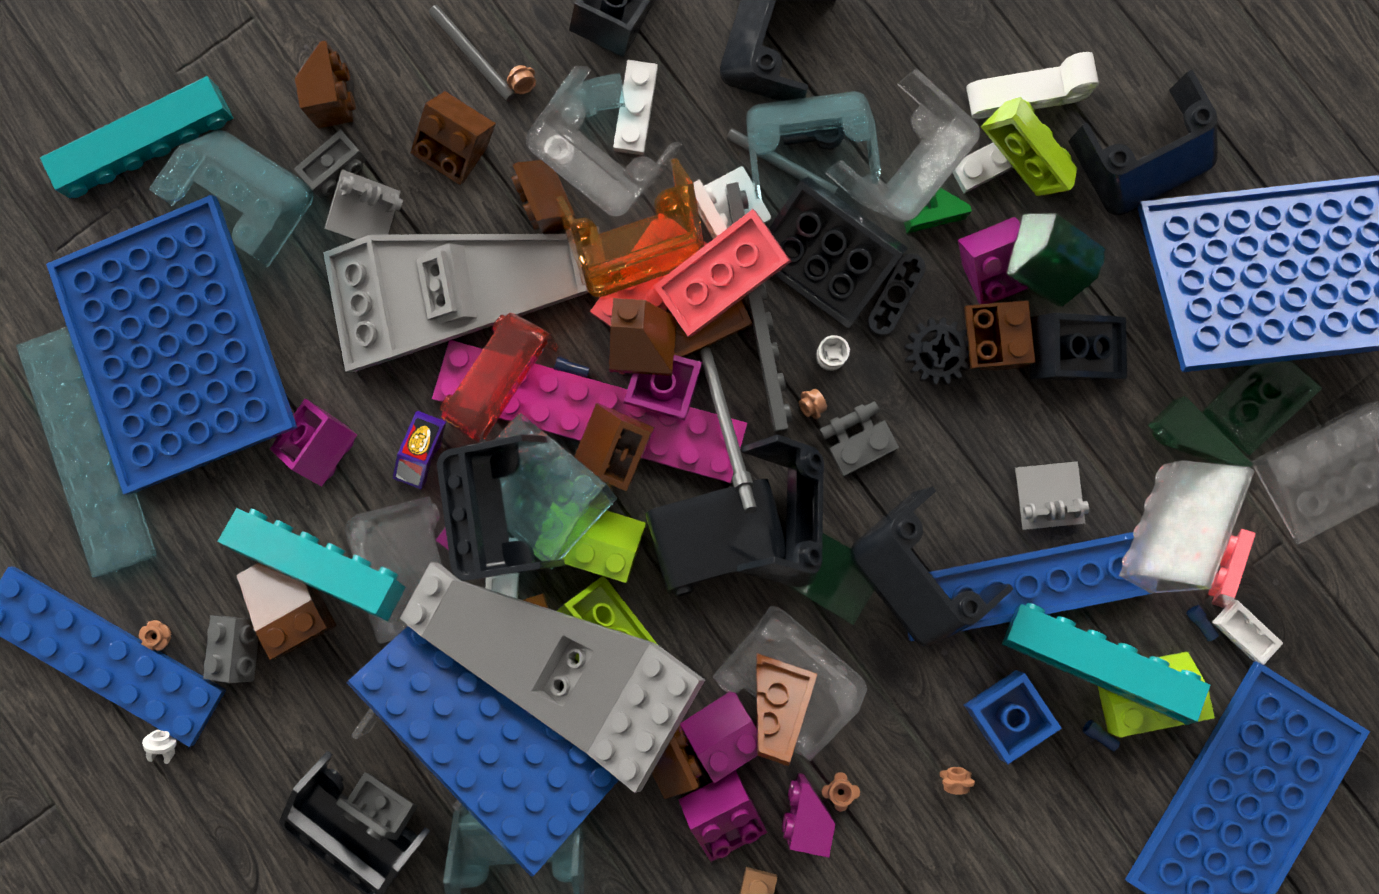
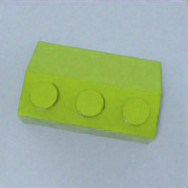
[981,97,1077,196]
[535,495,646,583]
[557,576,658,662]
[1098,652,1215,737]

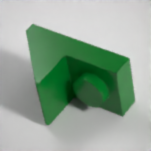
[904,184,972,234]

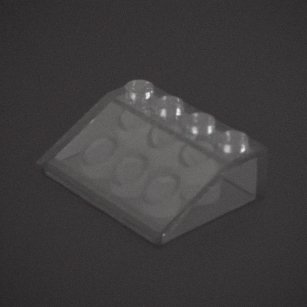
[1251,401,1379,545]
[1119,461,1255,593]

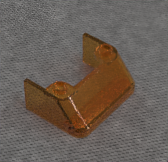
[556,158,704,297]

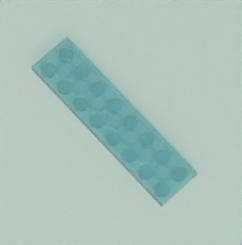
[16,327,157,578]

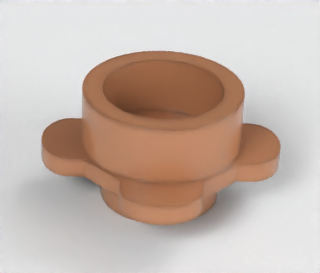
[940,767,975,795]
[822,772,860,812]

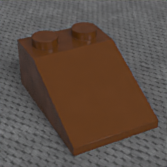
[237,563,337,660]

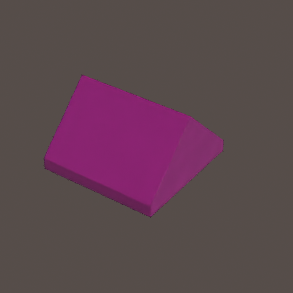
[624,355,702,421]

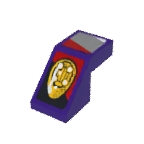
[393,411,446,489]

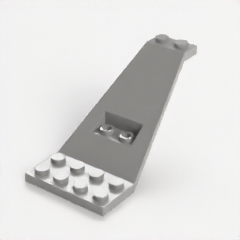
[323,225,610,372]
[400,562,705,793]

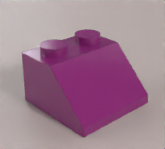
[270,398,357,487]
[680,690,758,783]

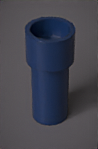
[554,356,590,378]
[1186,605,1219,641]
[1082,720,1120,752]

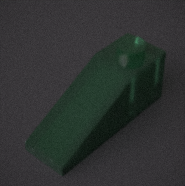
[1148,396,1253,471]

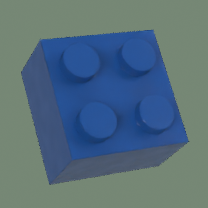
[964,670,1062,764]

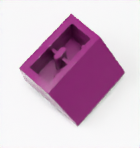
[958,217,1038,304]
[678,770,768,862]
[781,773,835,858]

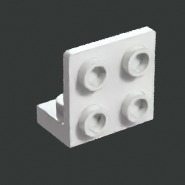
[689,166,771,239]

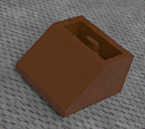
[295,41,356,129]
[410,91,496,185]
[511,159,578,234]
[964,300,1035,371]
[573,403,655,491]
[652,725,702,799]

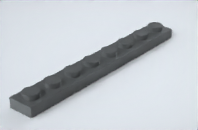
[725,182,792,432]

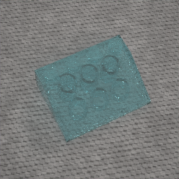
[496,413,617,570]

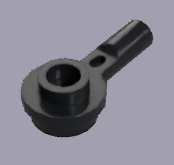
[783,119,844,150]

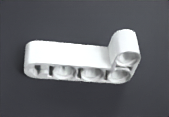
[966,52,1099,119]

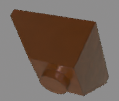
[609,298,677,376]

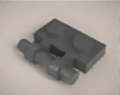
[819,401,899,477]

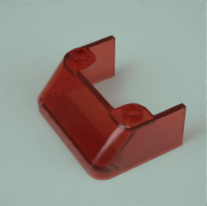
[440,312,559,443]

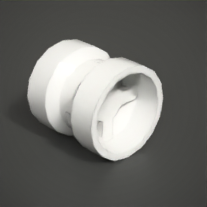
[816,335,850,371]

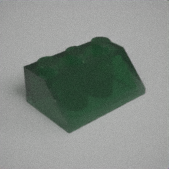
[1007,213,1106,307]

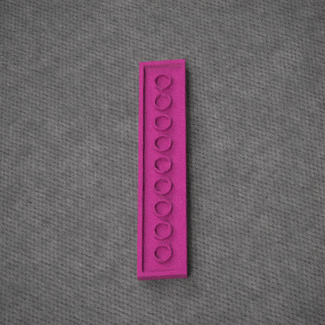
[432,340,747,483]

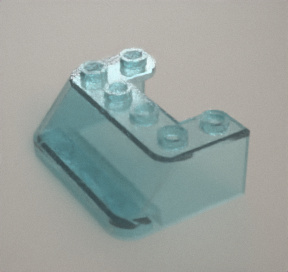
[148,130,313,267]

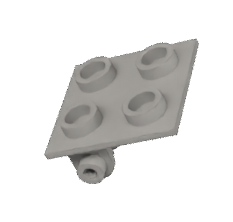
[324,169,403,240]
[1015,461,1089,530]

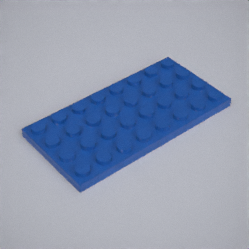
[347,626,619,876]
[1125,662,1370,894]

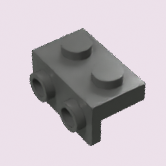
[294,129,367,199]
[203,615,259,683]
[336,772,418,841]

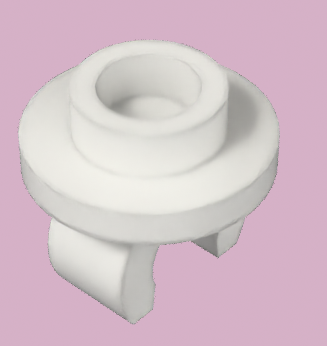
[142,730,177,764]

